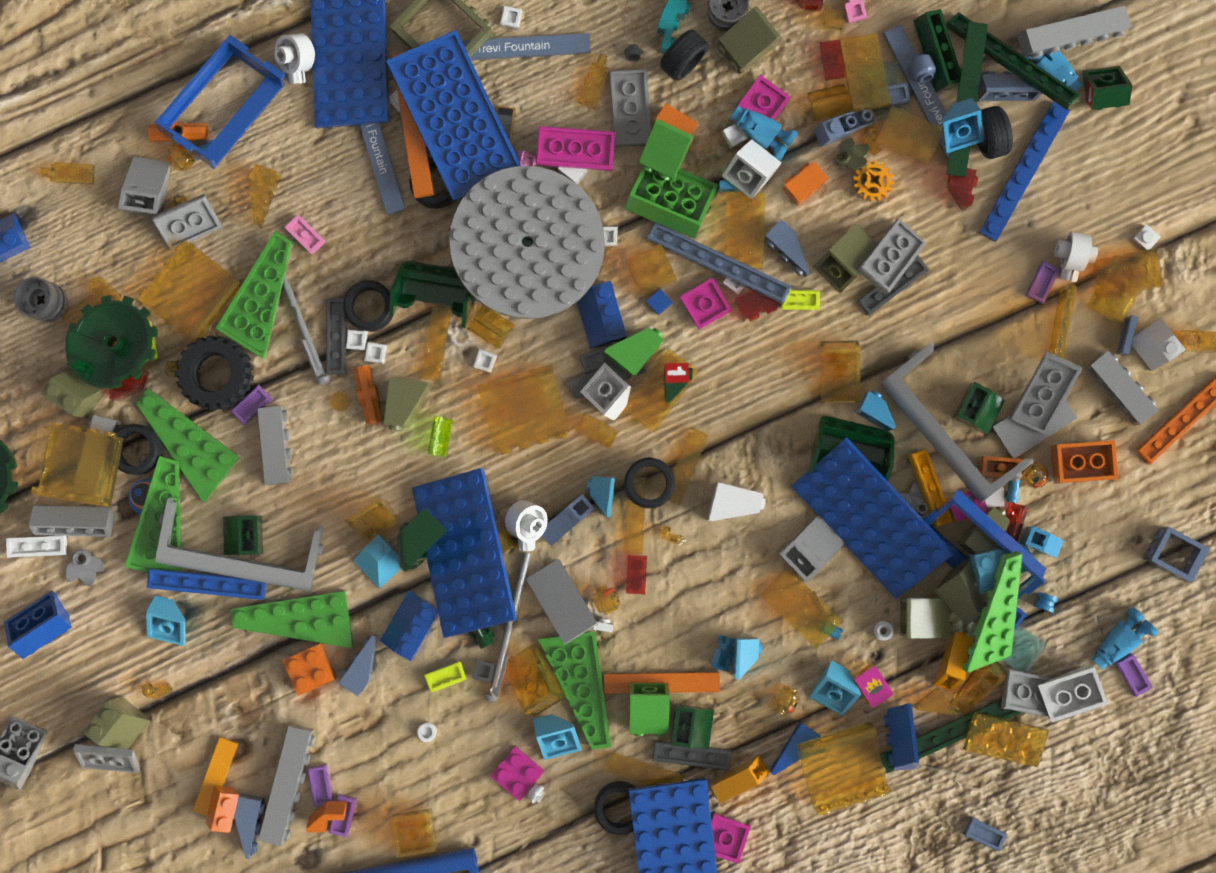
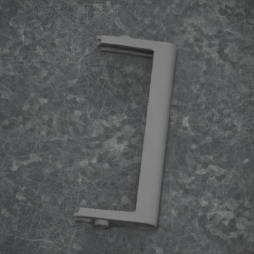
[881,342,1034,503]
[156,497,324,591]

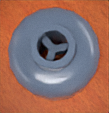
[908,53,936,83]

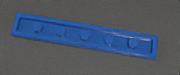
[147,569,266,600]

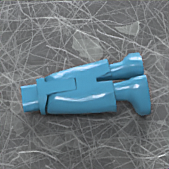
[1021,51,1083,91]
[730,106,798,161]
[1091,606,1159,670]

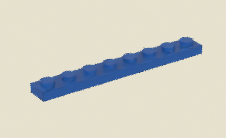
[979,101,1070,242]

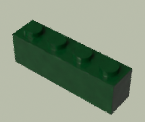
[913,9,961,93]

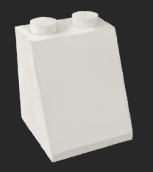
[722,139,781,199]
[707,482,766,521]

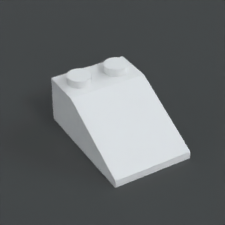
[1038,664,1108,723]

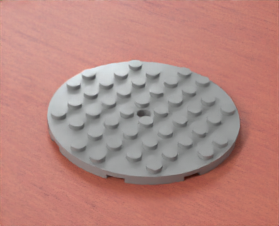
[450,166,605,319]

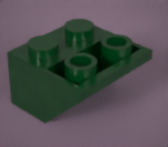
[953,382,1005,435]
[223,515,263,555]
[670,704,714,748]

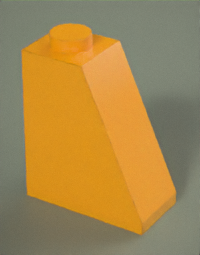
[934,632,974,692]
[711,755,769,804]

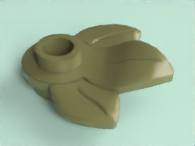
[834,138,870,170]

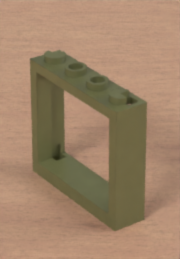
[390,0,493,57]

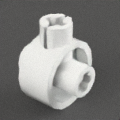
[274,33,315,84]
[1054,231,1098,282]
[505,500,548,551]

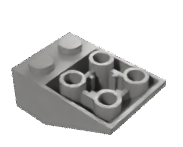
[118,157,172,217]
[778,515,845,583]
[0,717,48,790]

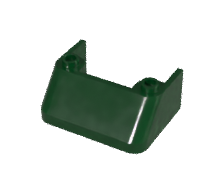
[389,261,473,328]
[809,416,895,481]
[397,508,447,572]

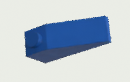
[769,721,822,775]

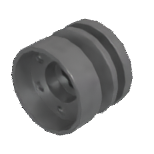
[707,0,749,31]
[14,277,68,323]

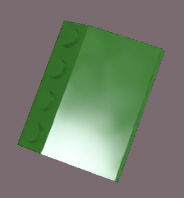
[625,168,718,239]

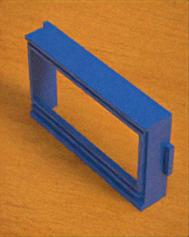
[155,35,286,169]
[923,489,1046,599]

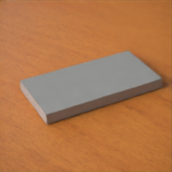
[609,69,652,148]
[857,218,926,295]
[1010,351,1082,435]
[992,399,1077,459]
[526,559,598,645]

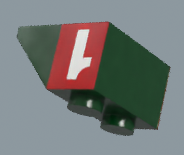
[1082,66,1133,110]
[664,363,693,405]

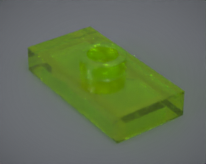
[427,416,453,457]

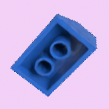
[0,213,31,263]
[577,281,627,349]
[4,590,72,659]
[380,590,439,661]
[884,703,919,771]

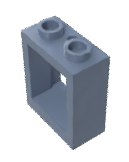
[1145,526,1210,583]

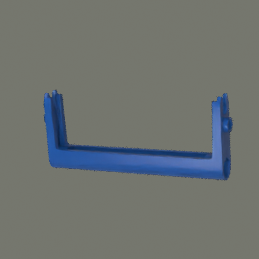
[343,847,480,873]

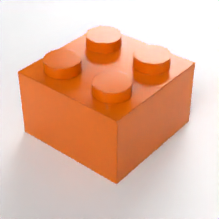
[282,643,337,696]

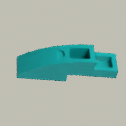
[657,0,691,54]

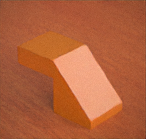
[306,801,347,832]

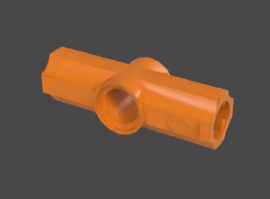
[148,122,209,142]
[353,365,383,425]

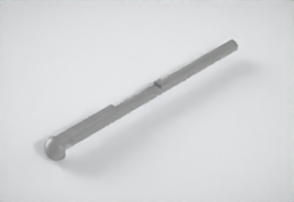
[283,273,330,385]
[484,553,531,703]

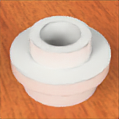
[874,621,894,641]
[527,784,545,803]

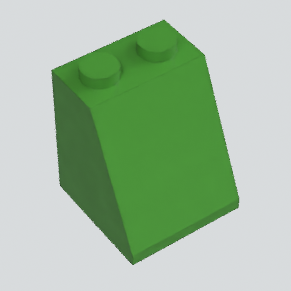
[639,119,694,181]
[604,328,664,379]
[629,683,670,736]

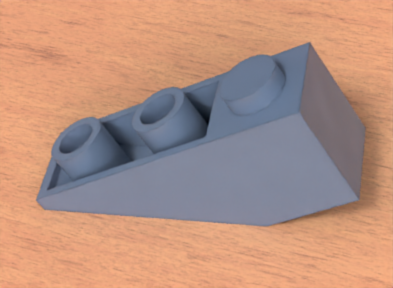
[813,105,877,147]
[764,219,810,277]
[542,494,595,546]
[339,634,377,696]
[234,793,266,859]

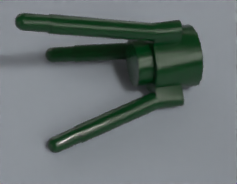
[468,627,495,649]

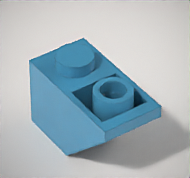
[1020,526,1064,558]

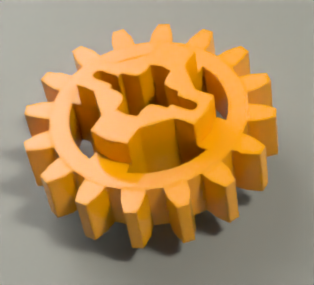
[852,160,895,202]

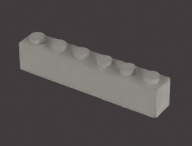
[1017,6,1131,59]
[258,724,316,846]

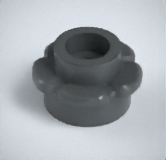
[624,44,643,61]

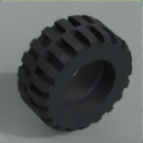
[175,336,254,410]

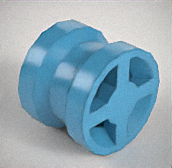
[1034,592,1058,613]

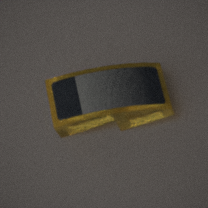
[496,106,516,144]

